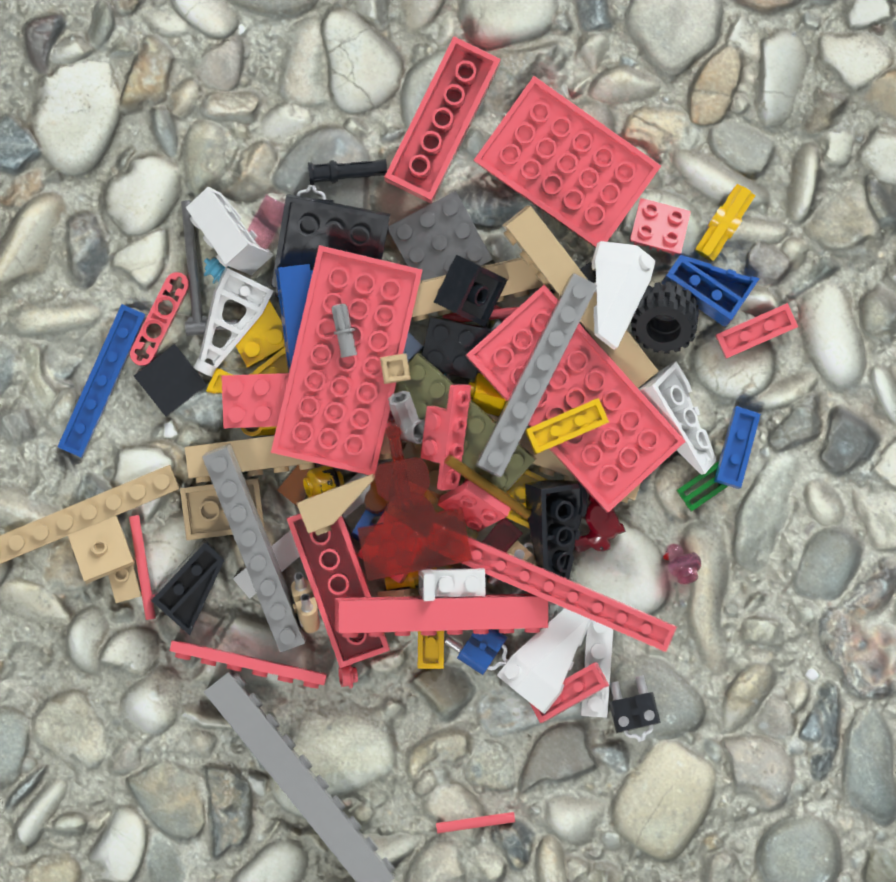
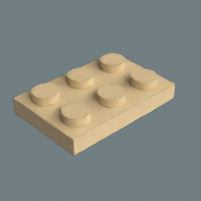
[180,479,265,541]

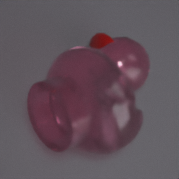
[663,544,701,584]

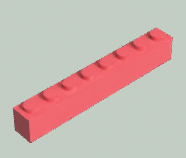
[335,593,548,638]

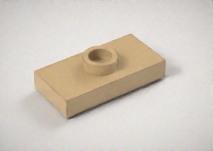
[108,565,142,603]

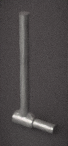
[181,200,238,336]

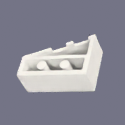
[186,187,273,275]

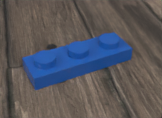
[714,406,761,489]

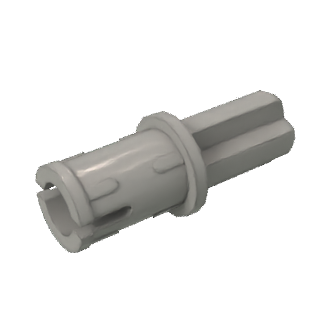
[332,304,358,358]

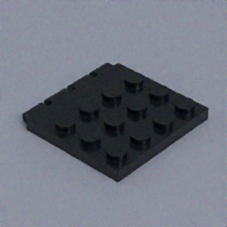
[271,194,390,297]

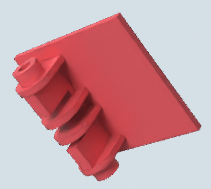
[629,198,691,256]

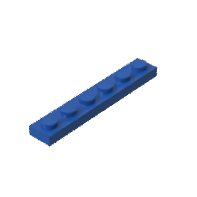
[57,304,147,458]

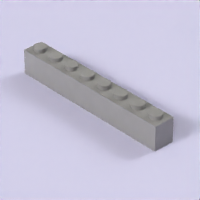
[475,273,598,477]
[202,443,307,653]

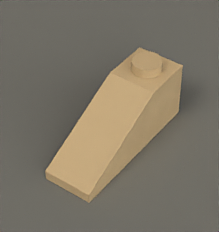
[297,473,375,535]

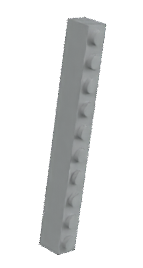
[204,671,395,882]

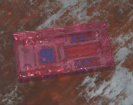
[247,195,285,250]

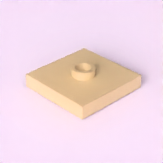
[68,516,135,584]

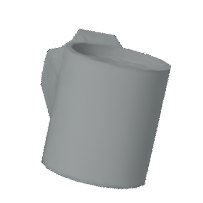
[388,391,425,444]

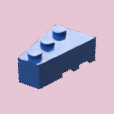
[661,255,760,327]

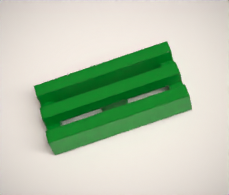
[676,461,728,512]

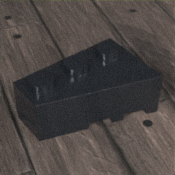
[151,539,225,635]

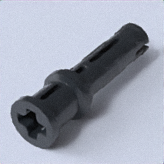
[308,159,387,185]

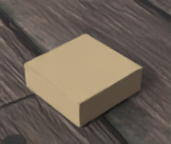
[380,353,411,384]

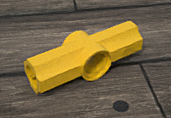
[695,184,756,262]

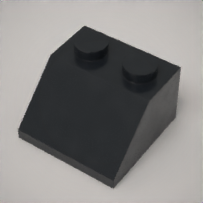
[434,254,508,327]

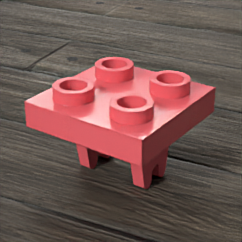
[437,478,510,532]

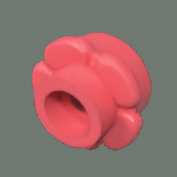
[338,665,358,689]

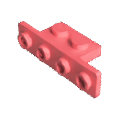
[420,384,471,491]

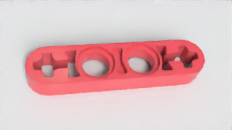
[130,272,189,366]

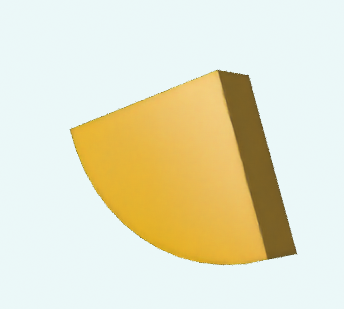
[206,368,232,394]

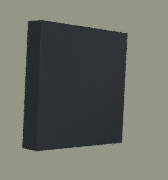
[134,344,207,417]

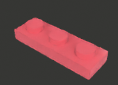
[715,303,798,359]
[529,662,609,723]

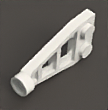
[193,267,273,377]

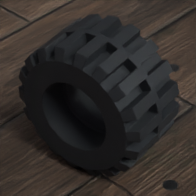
[631,282,699,354]

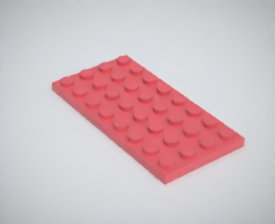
[271,245,422,475]
[465,285,686,513]

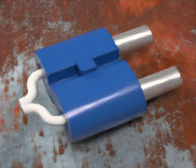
[444,629,508,675]

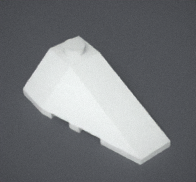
[592,241,656,350]
[638,361,717,475]
[497,608,591,714]

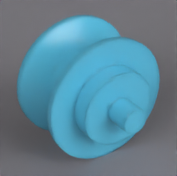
[204,257,230,284]

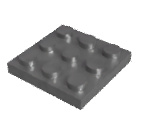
[388,191,493,281]

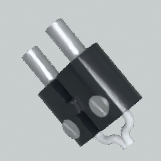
[609,675,661,742]

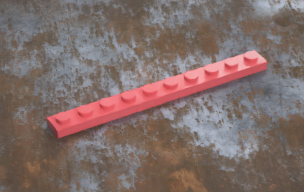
[425,522,677,652]

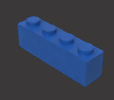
[275,264,313,373]

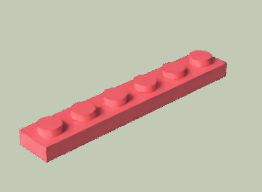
[170,640,327,689]

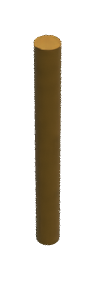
[444,454,532,519]

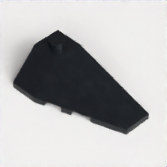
[525,480,587,580]

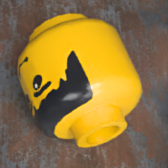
[303,465,344,498]

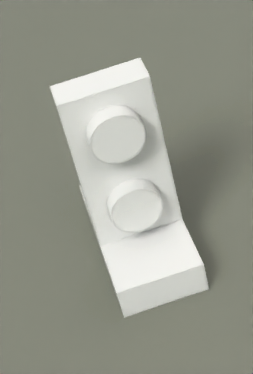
[418,566,485,601]

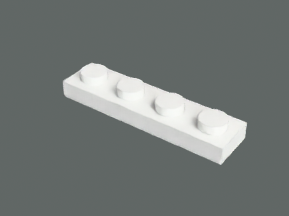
[580,620,613,718]

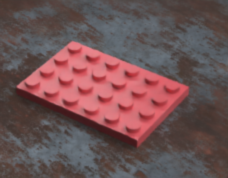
[473,76,661,248]

